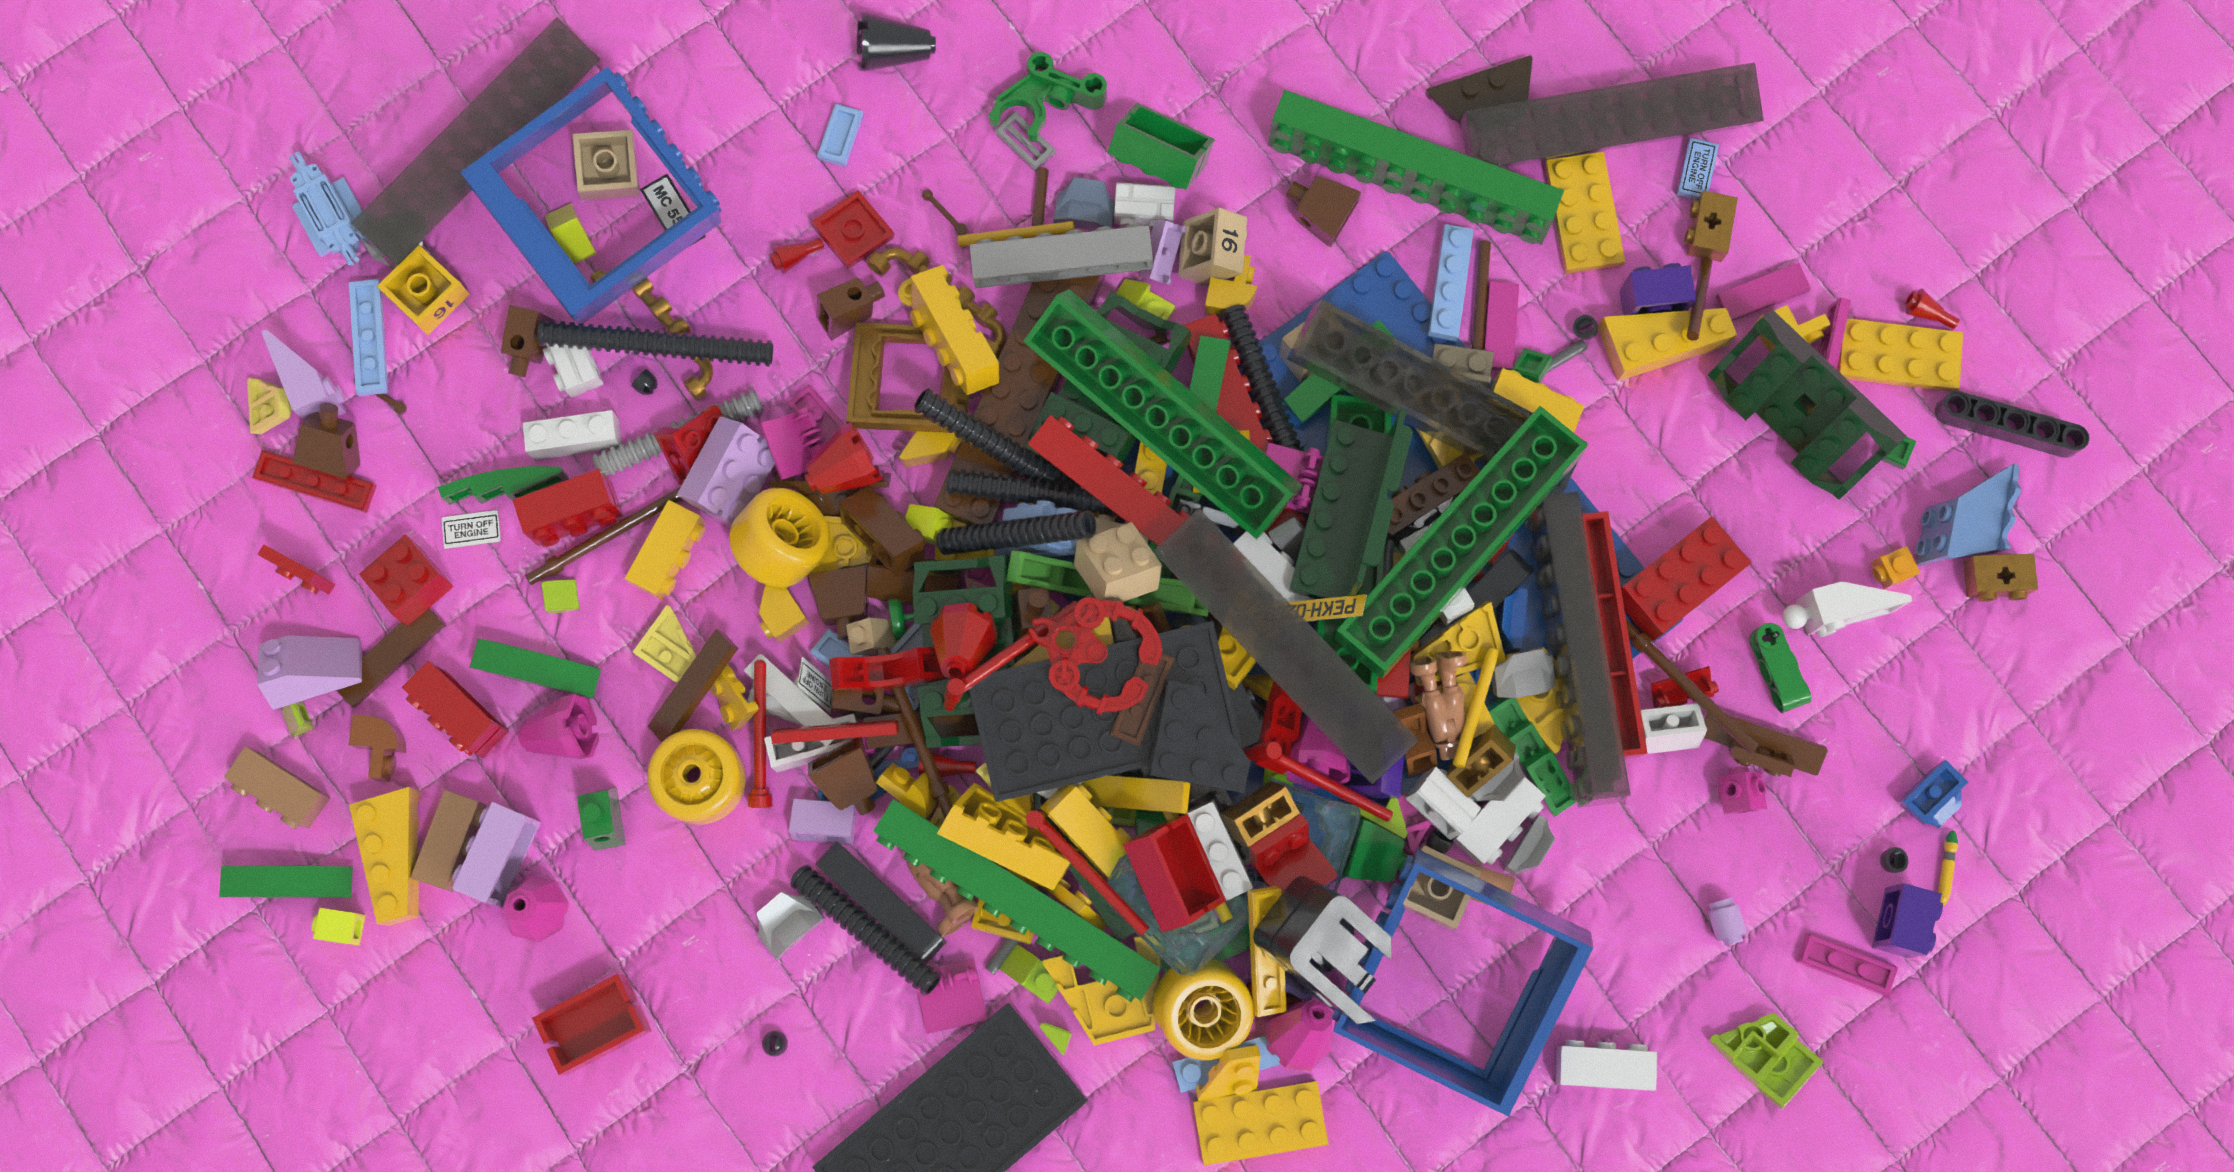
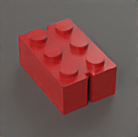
[512,469,623,547]
[402,661,509,758]
[1123,814,1226,933]
[532,974,652,1075]

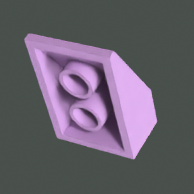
[261,330,346,420]
[257,635,362,710]

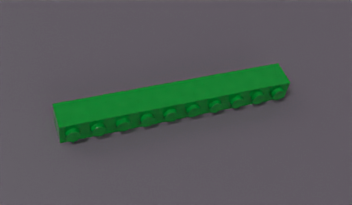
[873,799,1161,1002]

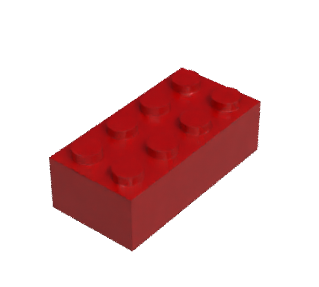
[1621,516,1752,642]

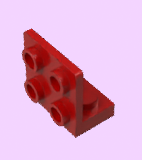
[653,405,723,485]
[1249,814,1337,893]

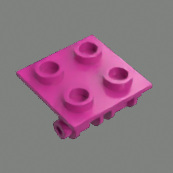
[760,407,825,480]
[1266,443,1324,514]
[916,958,988,1034]

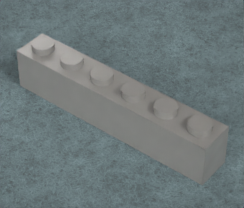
[970,223,1153,288]

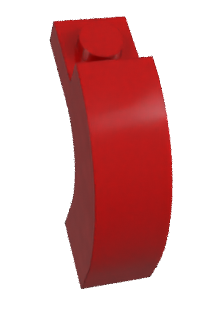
[829,647,945,692]

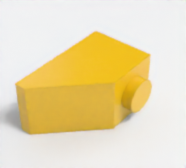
[899,431,963,468]
[759,585,810,643]

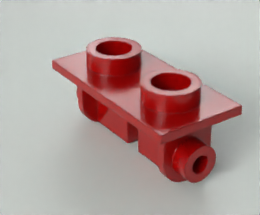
[1651,666,1719,708]

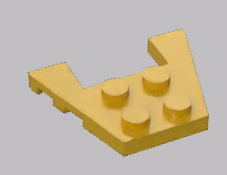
[1043,930,1162,1046]

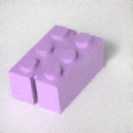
[677,416,775,526]
[452,802,541,907]

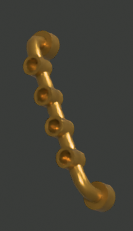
[865,247,1007,360]
[590,268,713,401]

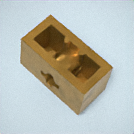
[1684,191,1738,262]
[1963,553,2038,602]
[1446,724,1516,798]
[1220,781,1300,847]

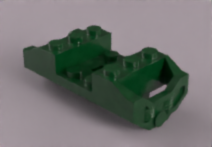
[1025,291,1192,466]
[1708,309,1907,500]
[913,555,1017,748]

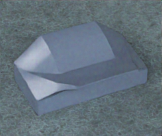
[1053,177,1115,230]

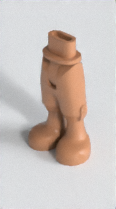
[1409,651,1467,760]
[902,851,979,938]

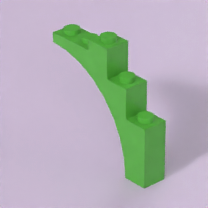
[1007,550,1212,617]

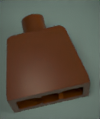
[1286,176,1361,248]
[816,278,885,341]
[501,305,554,378]
[293,403,360,479]
[809,566,869,640]
[1013,588,1052,657]
[830,690,900,719]
[808,737,878,815]

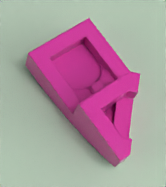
[1397,792,1431,853]

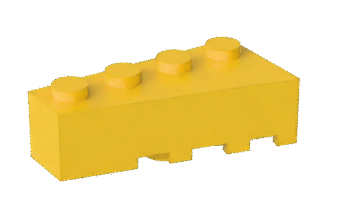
[910,265,999,395]
[1598,308,1737,381]
[937,782,1079,890]
[349,787,420,926]

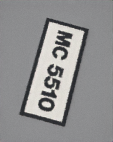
[640,173,706,248]

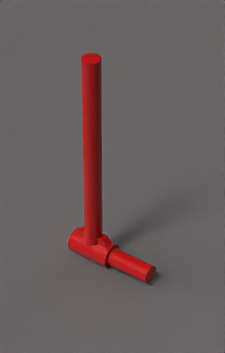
[943,601,1078,711]
[1242,742,1393,822]
[1026,809,1150,936]

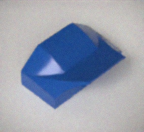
[1496,588,1528,653]
[1899,760,1968,828]

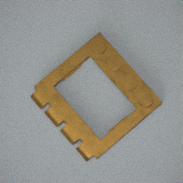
[846,322,970,433]

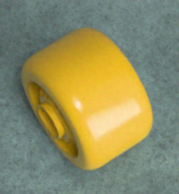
[729,488,830,588]
[647,729,746,825]
[1153,957,1254,1061]

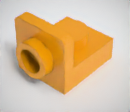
[1871,546,1920,590]

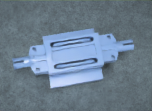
[289,152,372,265]
[996,500,1079,558]

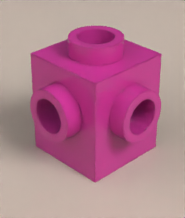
[1718,767,1767,814]

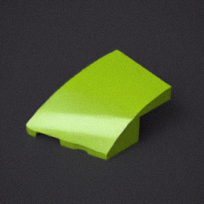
[1709,1012,1823,1110]

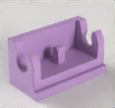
[1140,219,1187,285]
[789,798,857,845]

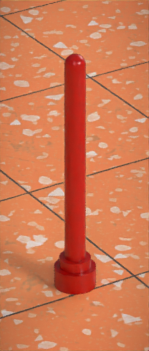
[748,659,773,808]

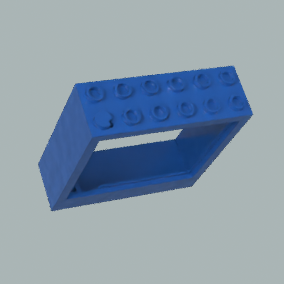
[460,66,722,325]
[1332,849,1593,1117]

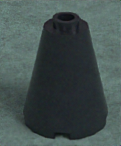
[857,12,936,71]

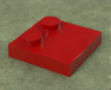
[812,190,894,270]
[257,544,335,595]

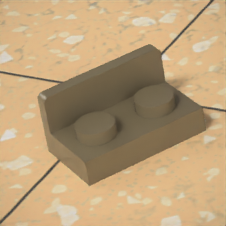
[1429,344,1494,392]

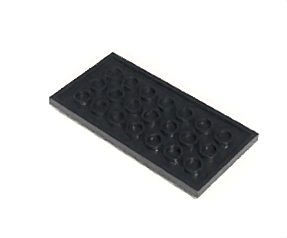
[969,621,1242,802]
[812,1003,1088,1172]

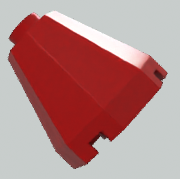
[804,422,883,494]
[930,603,998,679]

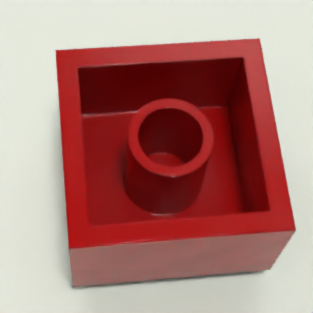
[359,534,454,627]

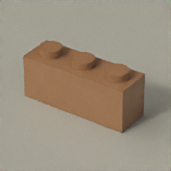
[224,746,330,829]
[410,790,487,892]

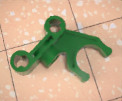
[988,52,1107,142]

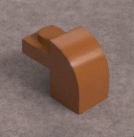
[1390,703,1438,777]
[348,714,406,782]

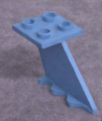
[1915,464,2021,566]

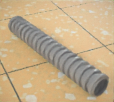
[592,389,763,477]

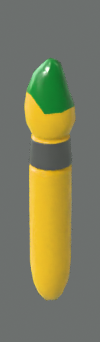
[1938,830,1958,906]

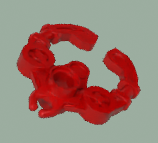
[1028,597,1163,715]

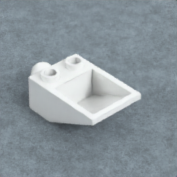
[1782,582,1913,638]

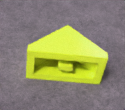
[545,203,597,265]

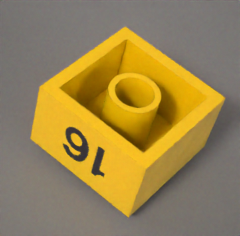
[377,245,470,335]

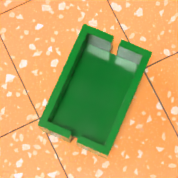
[1107,103,1215,190]

